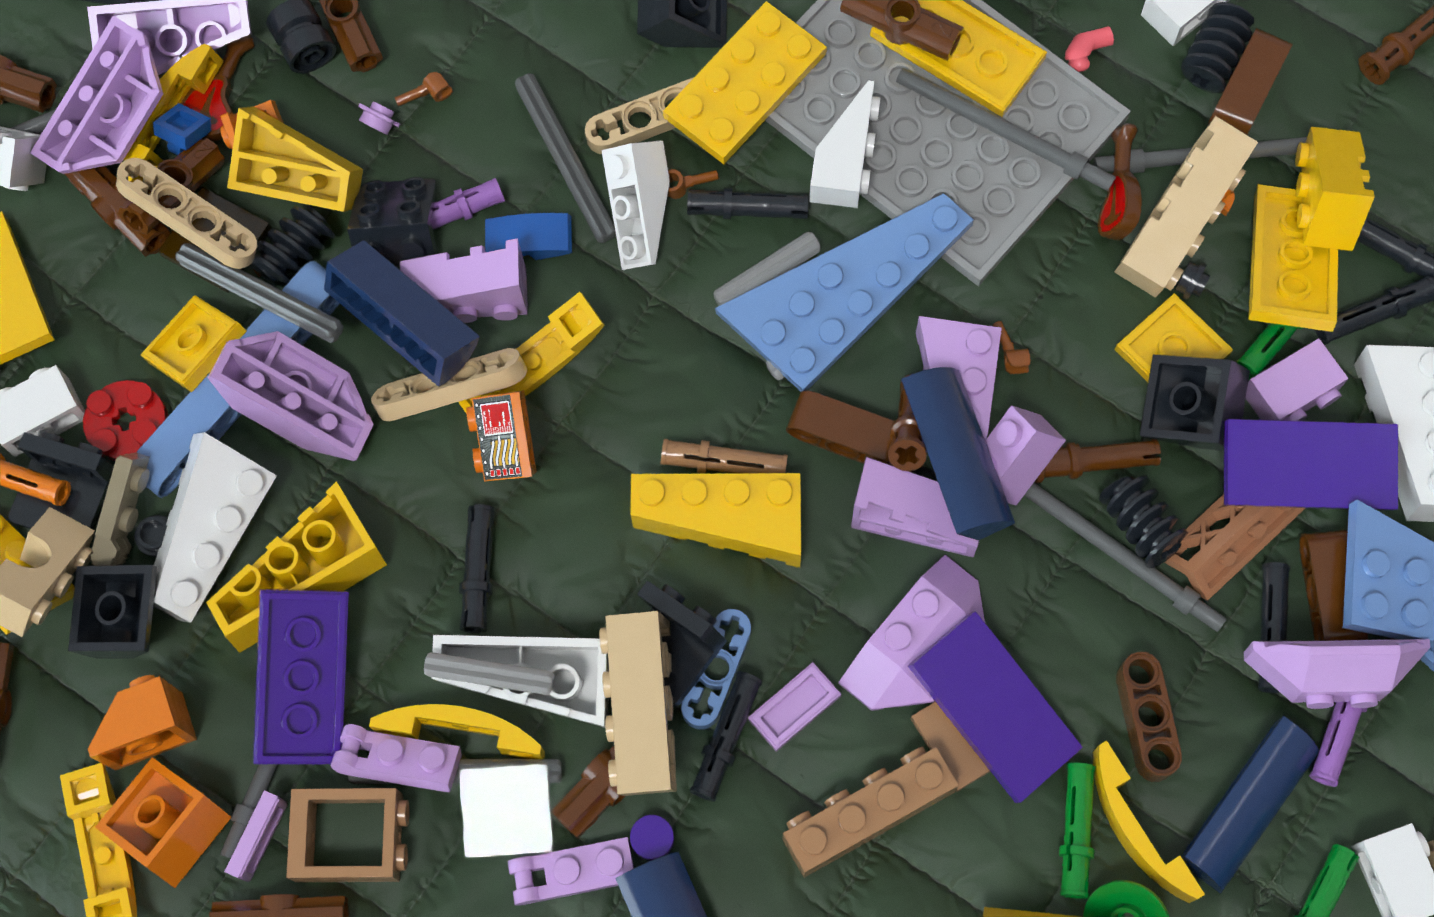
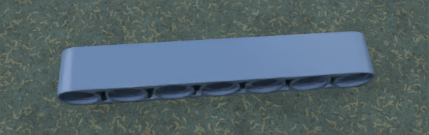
[137,261,340,498]

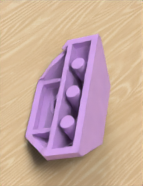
[30,15,163,174]
[208,331,374,461]
[838,555,985,711]
[1243,639,1431,709]

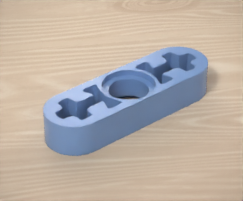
[681,609,751,729]

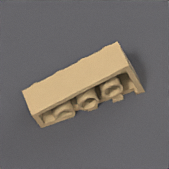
[1114,116,1258,298]
[599,611,677,796]

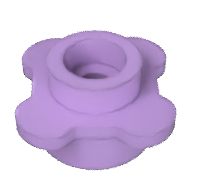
[358,101,400,135]

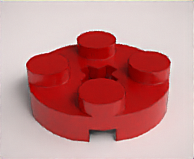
[83,380,169,461]

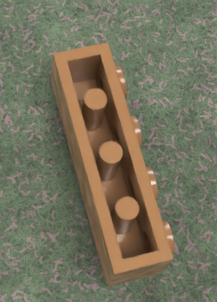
[782,747,959,878]

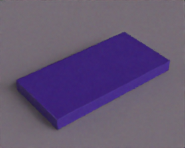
[1224,419,1398,510]
[253,589,349,764]
[908,611,1083,803]

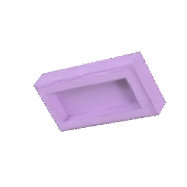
[748,662,841,752]
[224,790,287,882]

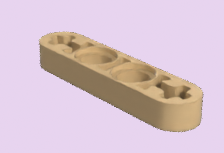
[585,77,694,154]
[116,158,257,269]
[371,348,527,421]

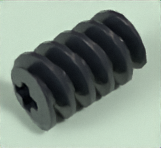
[1181,2,1254,93]
[250,203,336,288]
[1099,475,1188,569]

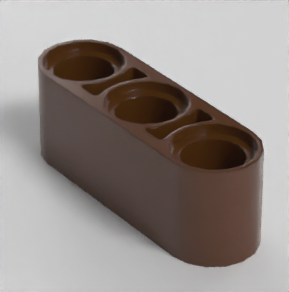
[1208,28,1293,135]
[786,391,894,466]
[1299,530,1368,641]
[1116,652,1182,782]

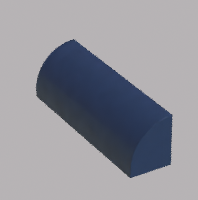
[324,240,480,387]
[901,367,1015,540]
[1181,716,1319,894]
[615,852,707,917]

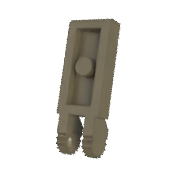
[90,452,150,566]

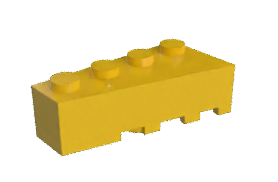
[630,473,801,568]
[206,481,387,653]

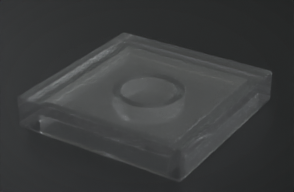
[459,762,554,857]

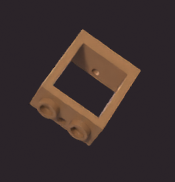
[286,788,410,882]

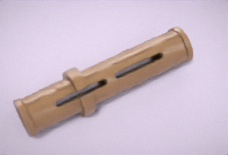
[661,439,788,474]

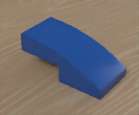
[485,213,572,260]

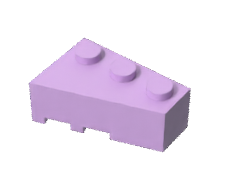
[400,238,528,323]
[916,316,1001,440]
[851,457,979,557]

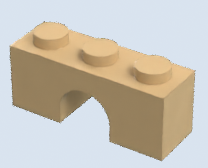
[0,507,95,637]

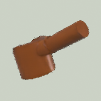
[395,72,453,106]
[667,169,718,199]
[993,321,1031,374]

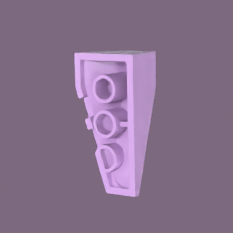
[87,0,251,75]

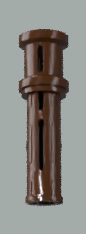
[1359,5,1434,85]
[888,374,927,471]
[1034,439,1161,483]

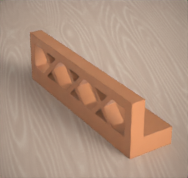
[1164,494,1305,601]

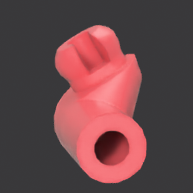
[1065,26,1114,72]

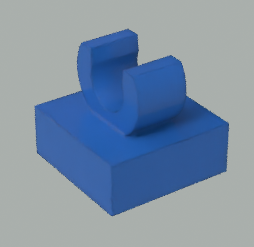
[153,103,211,156]

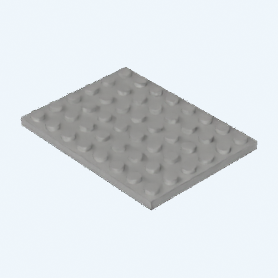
[765,0,1131,287]

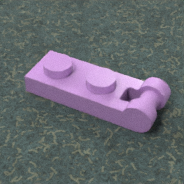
[331,724,462,793]
[508,837,634,906]

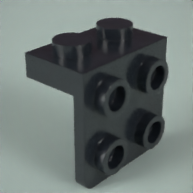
[347,177,438,266]
[9,431,114,529]
[637,580,727,707]

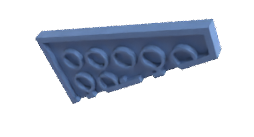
[715,193,974,392]
[1343,500,1434,646]

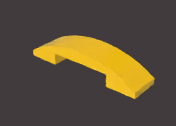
[124,43,224,183]
[459,292,605,412]
[369,704,545,759]
[1093,741,1205,903]
[60,763,137,917]

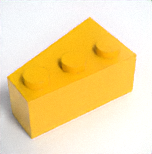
[227,107,363,212]
[1295,127,1375,251]

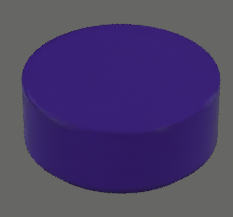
[630,815,674,861]

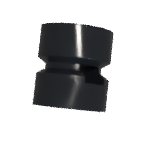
[266,0,336,74]

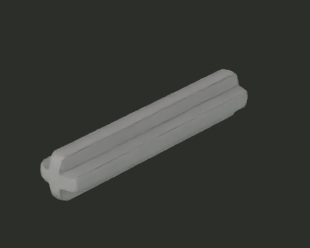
[713,232,820,306]
[424,652,554,695]

